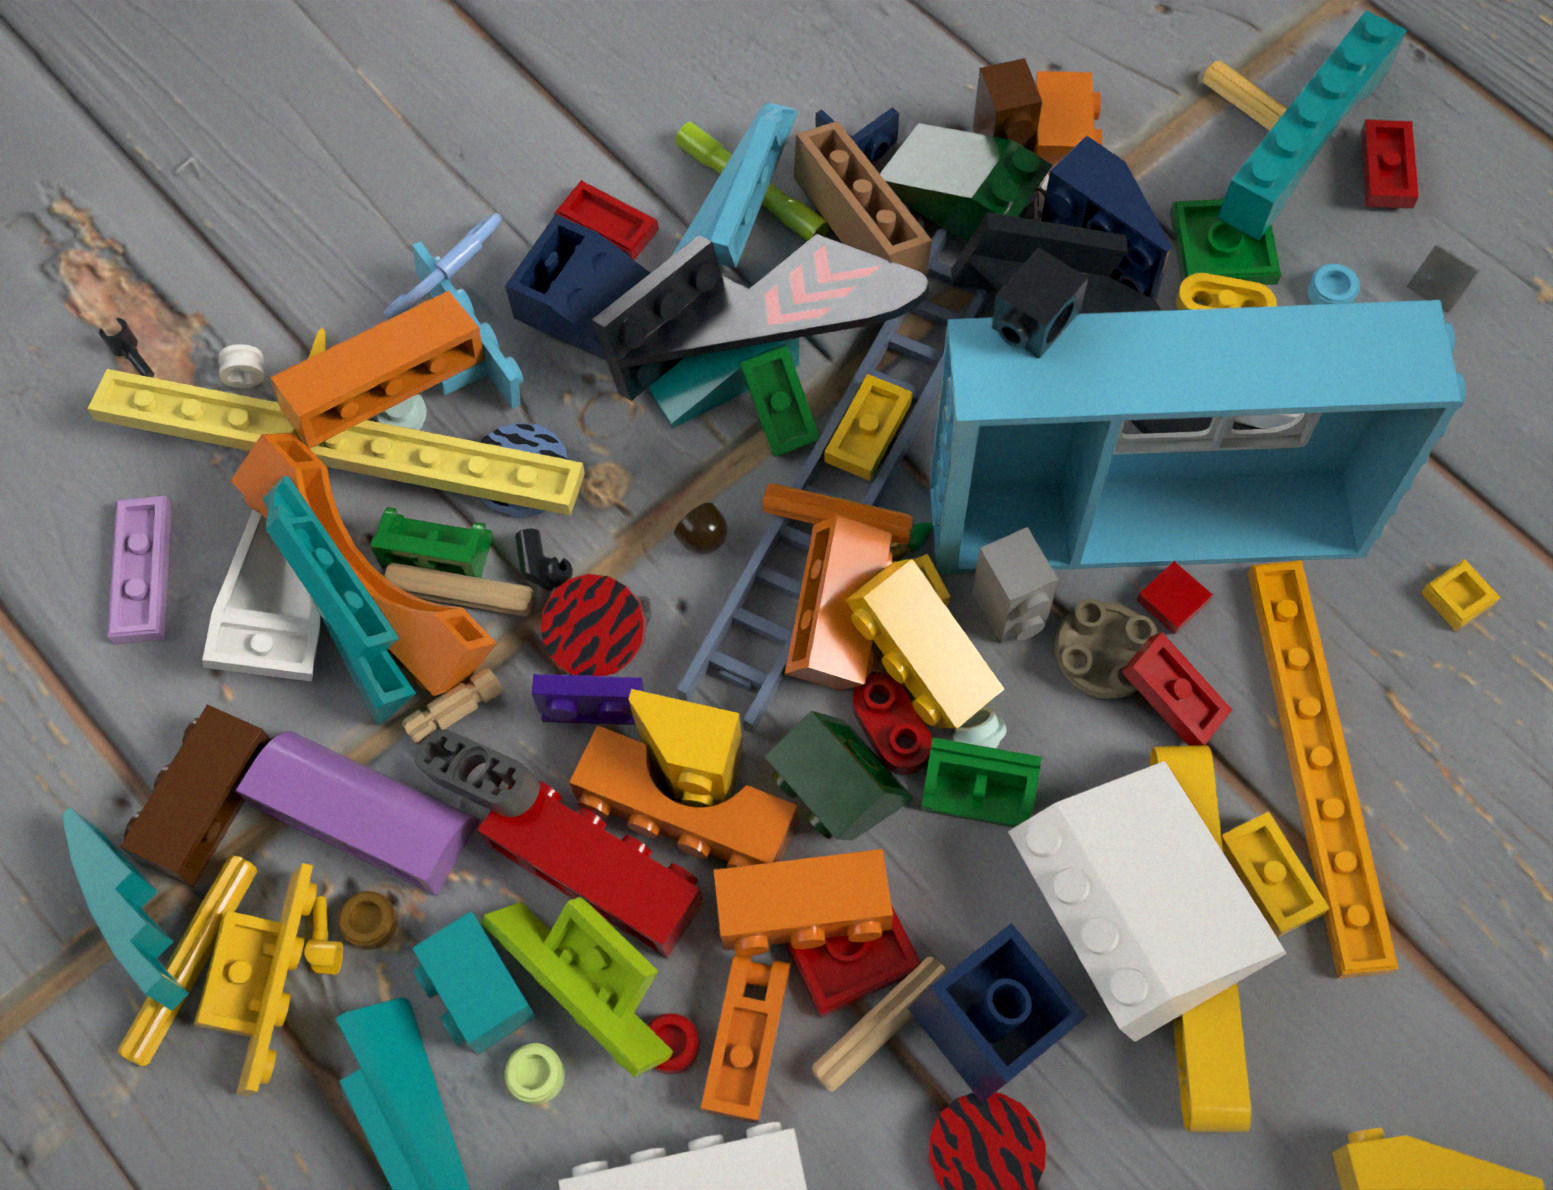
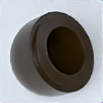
[674,503,727,555]

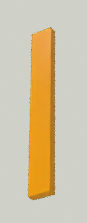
[1247,560,1399,979]

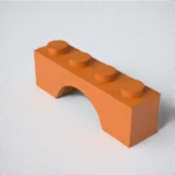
[569,725,798,868]

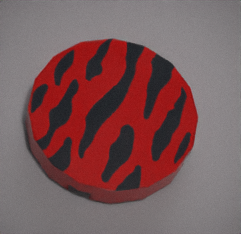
[540,574,647,676]
[928,1092,1046,1190]

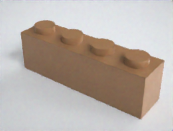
[793,121,932,278]

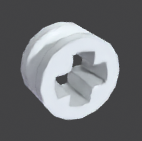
[219,344,264,389]

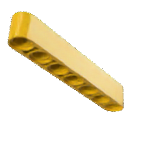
[1149,745,1251,1133]

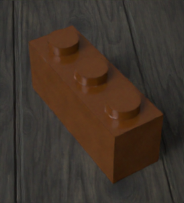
[120,704,271,888]

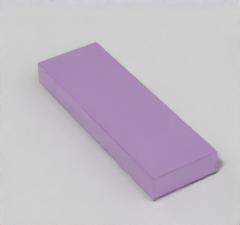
[107,496,172,644]

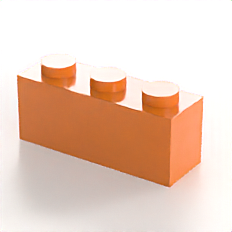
[784,515,892,691]
[714,849,893,956]

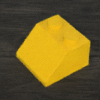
[629,689,744,808]

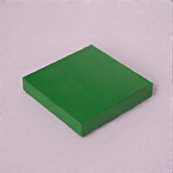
[1170,199,1281,285]

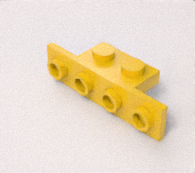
[194,863,317,1097]

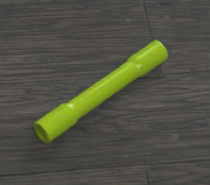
[675,122,830,241]

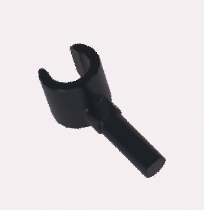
[99,318,155,378]

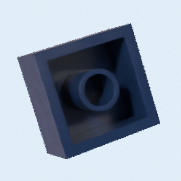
[908,923,1087,1103]

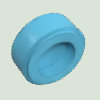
[1307,264,1360,305]

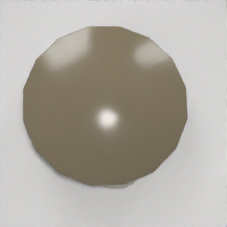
[1054,599,1157,700]

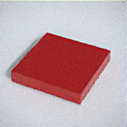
[785,904,921,1018]

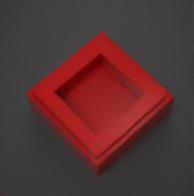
[1136,561,1213,635]

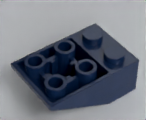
[1041,136,1172,301]
[505,214,651,360]

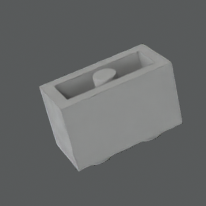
[972,527,1059,643]

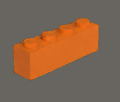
[270,290,485,449]

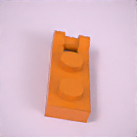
[700,954,791,1124]

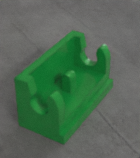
[370,507,493,578]
[921,737,1042,828]

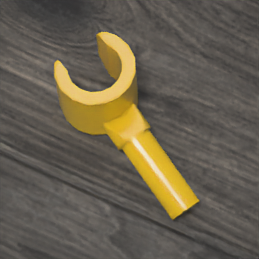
[305,896,344,975]

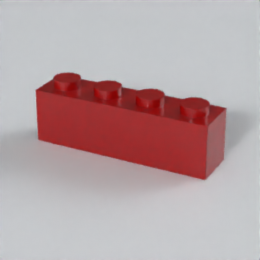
[477,780,703,959]

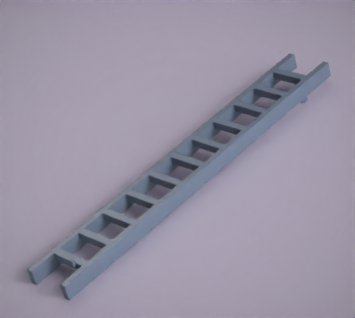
[677,226,993,734]

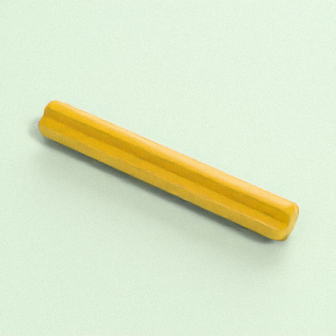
[118,855,257,1066]

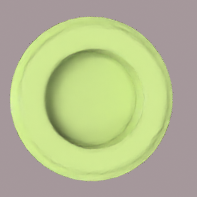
[505,1043,565,1105]

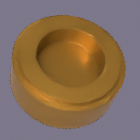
[338,891,398,950]

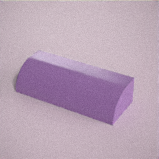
[236,731,479,896]

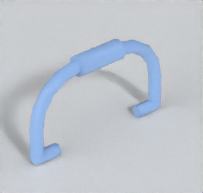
[384,213,502,319]

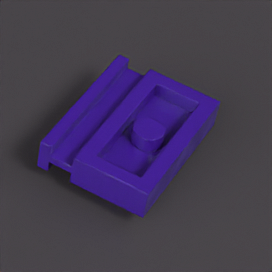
[531,674,645,725]

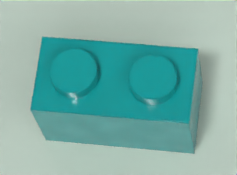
[412,911,536,1055]

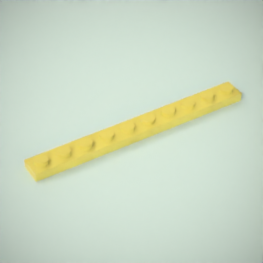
[87,369,585,516]

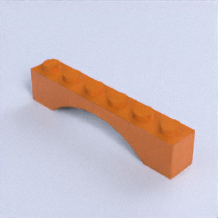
[230,433,497,696]

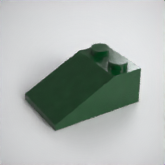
[880,123,1053,243]

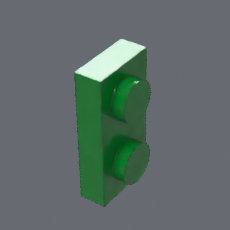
[738,344,820,457]

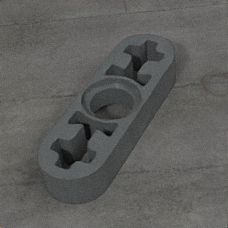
[415,729,540,817]

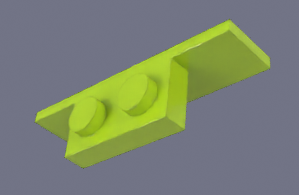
[480,896,673,1078]

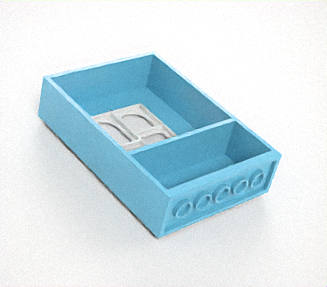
[929,300,1466,574]

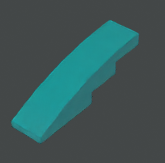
[61,807,189,1011]

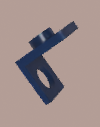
[815,107,899,161]

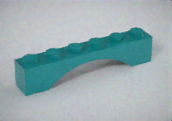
[1217,10,1407,240]

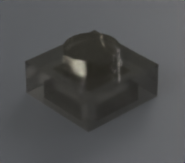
[1406,245,1480,313]

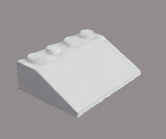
[1008,761,1287,1042]

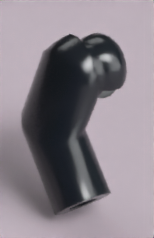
[515,528,573,591]

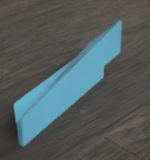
[671,102,798,269]

